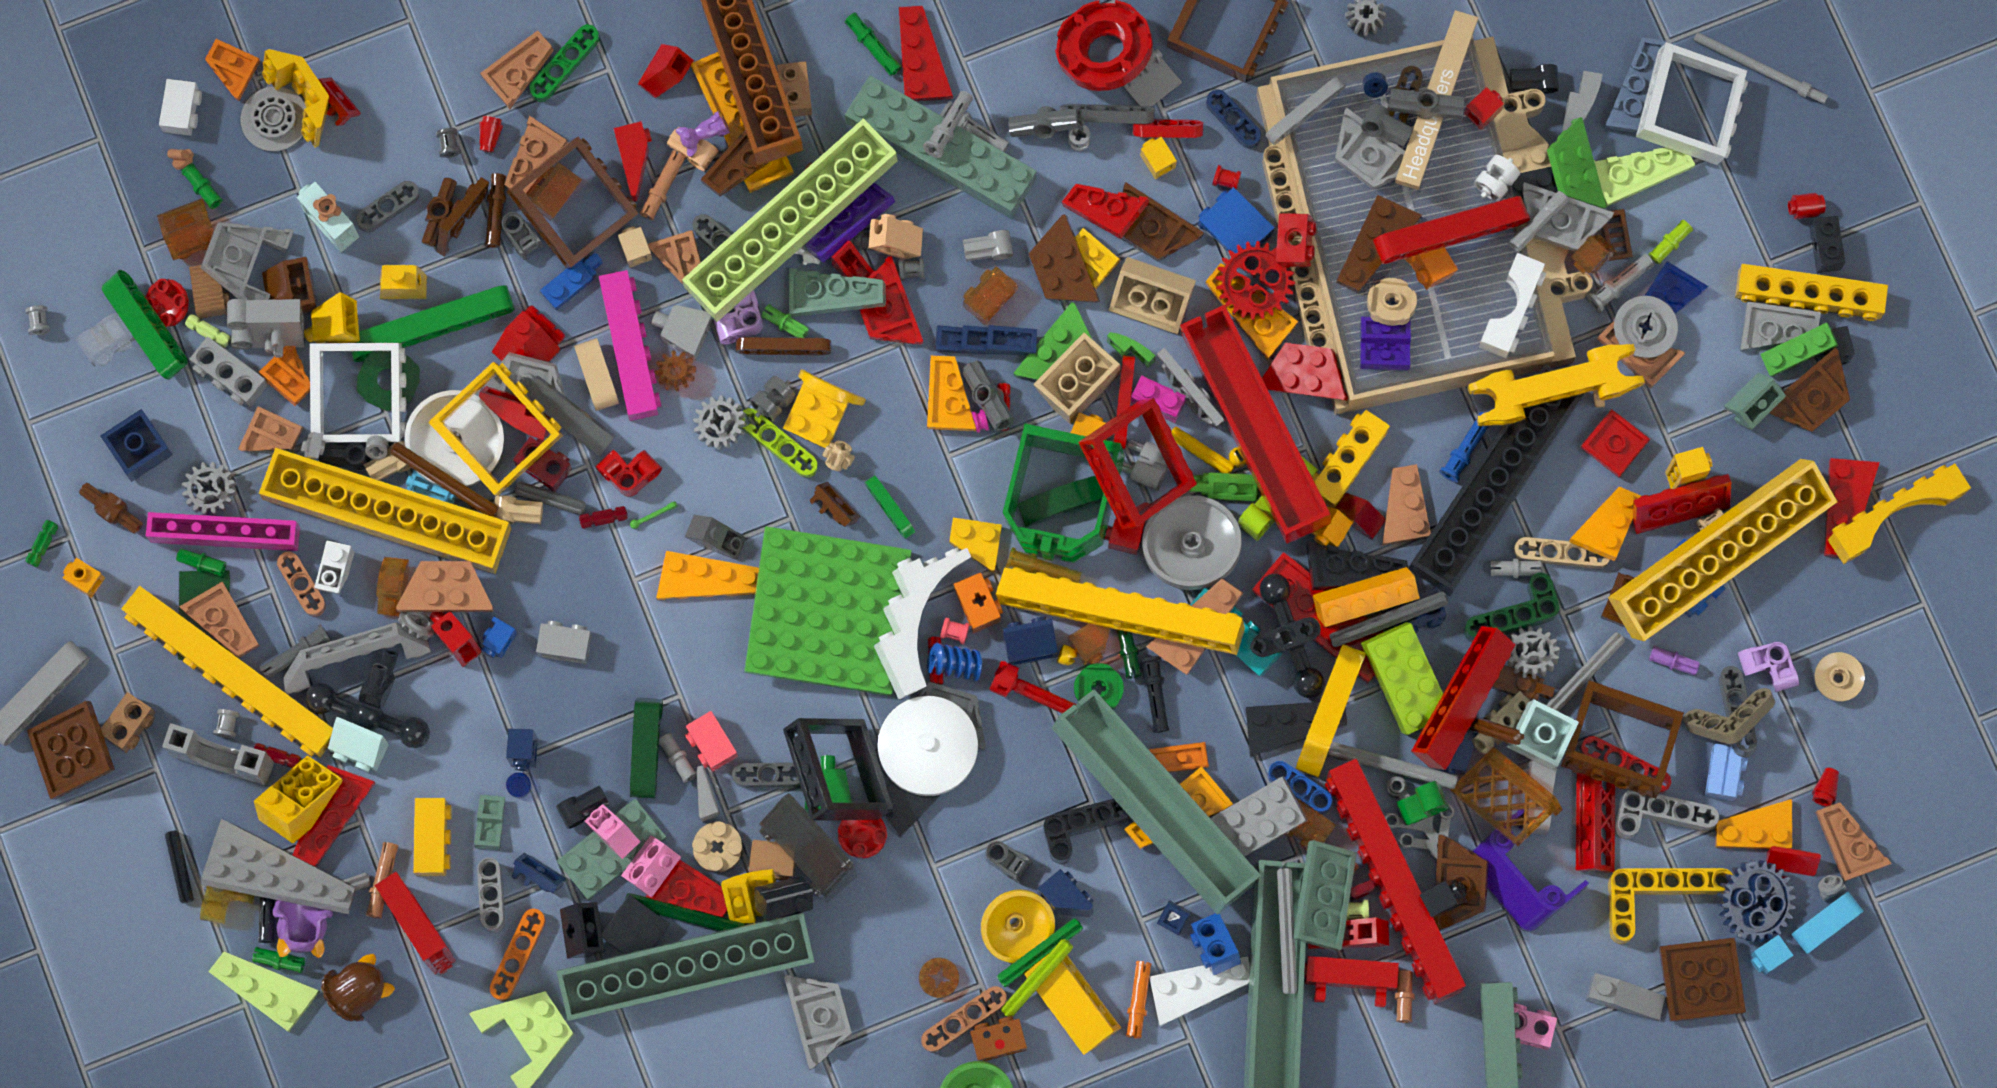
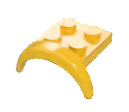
[783,369,866,448]

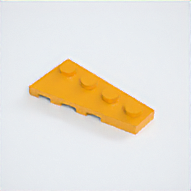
[1205,263,1298,360]
[656,551,759,600]
[1124,766,1234,850]

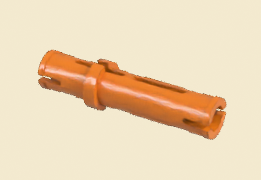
[1126,961,1152,1039]

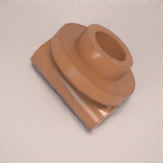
[167,149,194,170]

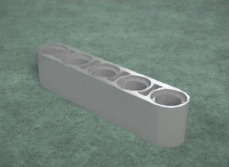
[0,641,90,746]

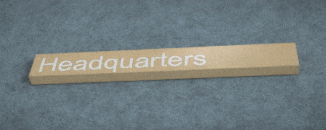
[1395,10,1478,190]

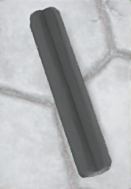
[514,482,586,515]

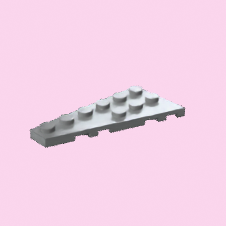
[201,819,355,914]

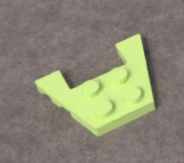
[469,991,574,1088]

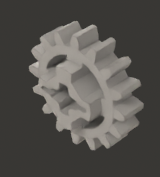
[693,395,747,450]
[182,462,236,516]
[1507,626,1560,679]

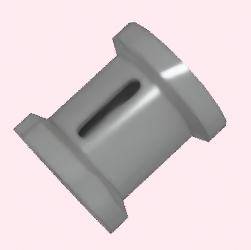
[1068,125,1090,152]
[25,305,51,335]
[213,709,239,739]

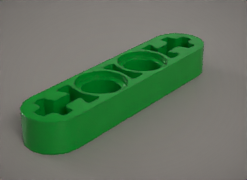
[529,24,599,102]

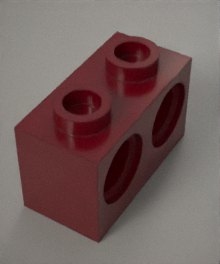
[513,436,572,492]

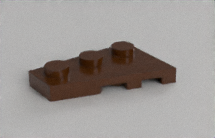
[436,177,489,257]

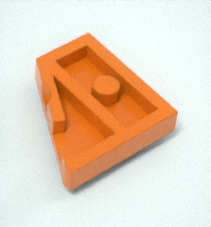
[205,39,260,101]
[259,346,310,406]

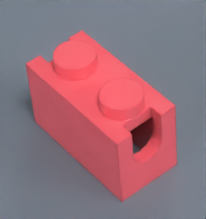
[685,711,738,772]

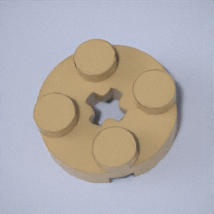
[1367,278,1417,326]
[692,821,743,873]

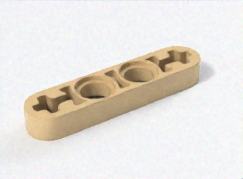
[1514,537,1610,569]

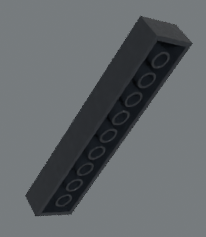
[1409,364,1585,596]

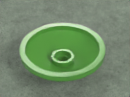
[940,1061,1013,1088]

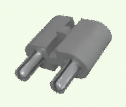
[1121,440,1169,491]

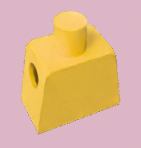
[380,265,427,299]
[304,292,360,344]

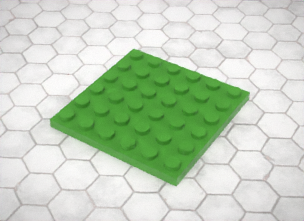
[744,526,911,696]

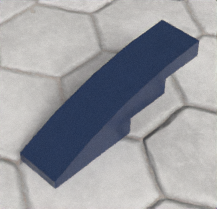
[935,325,1037,355]

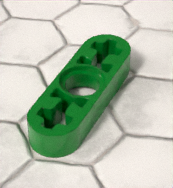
[864,475,916,539]

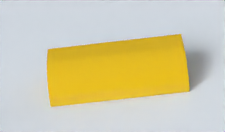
[1024,955,1121,1055]

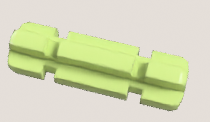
[185,314,231,348]

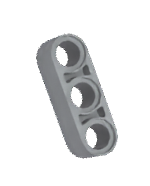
[477,857,505,933]

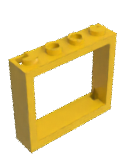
[428,362,563,496]

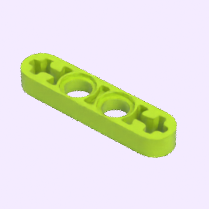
[741,408,818,478]

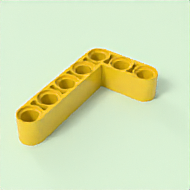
[1295,644,1366,778]
[1608,868,1733,944]

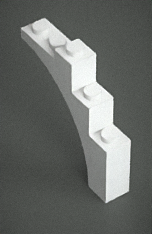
[874,547,971,700]

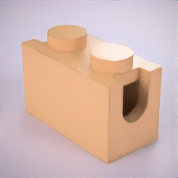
[869,214,923,260]

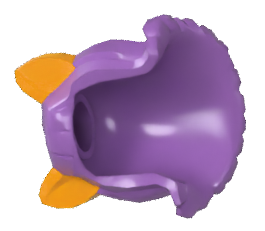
[273,900,333,958]

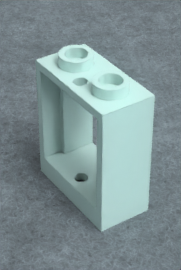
[296,182,359,253]

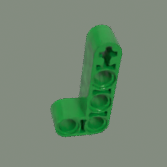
[1396,781,1449,826]

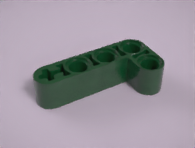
[1464,573,1560,642]
[630,698,663,799]

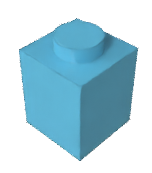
[1751,935,1793,975]

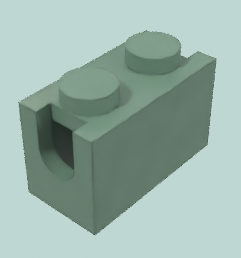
[1724,373,1786,430]

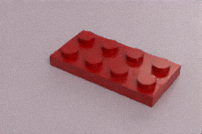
[1633,474,1731,534]

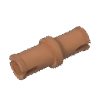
[1395,970,1415,1023]

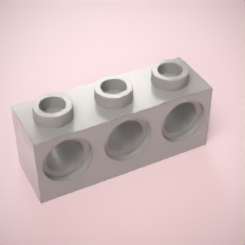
[189,336,268,407]

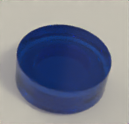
[506,772,532,798]

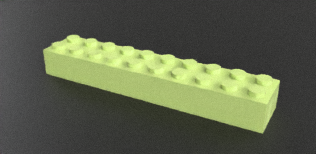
[682,118,898,322]

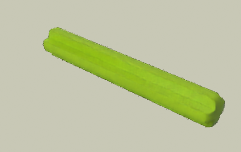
[1001,939,1073,1017]

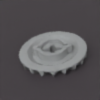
[1613,296,1678,359]

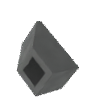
[685,514,747,560]

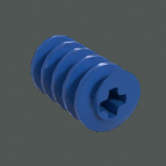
[927,643,982,682]

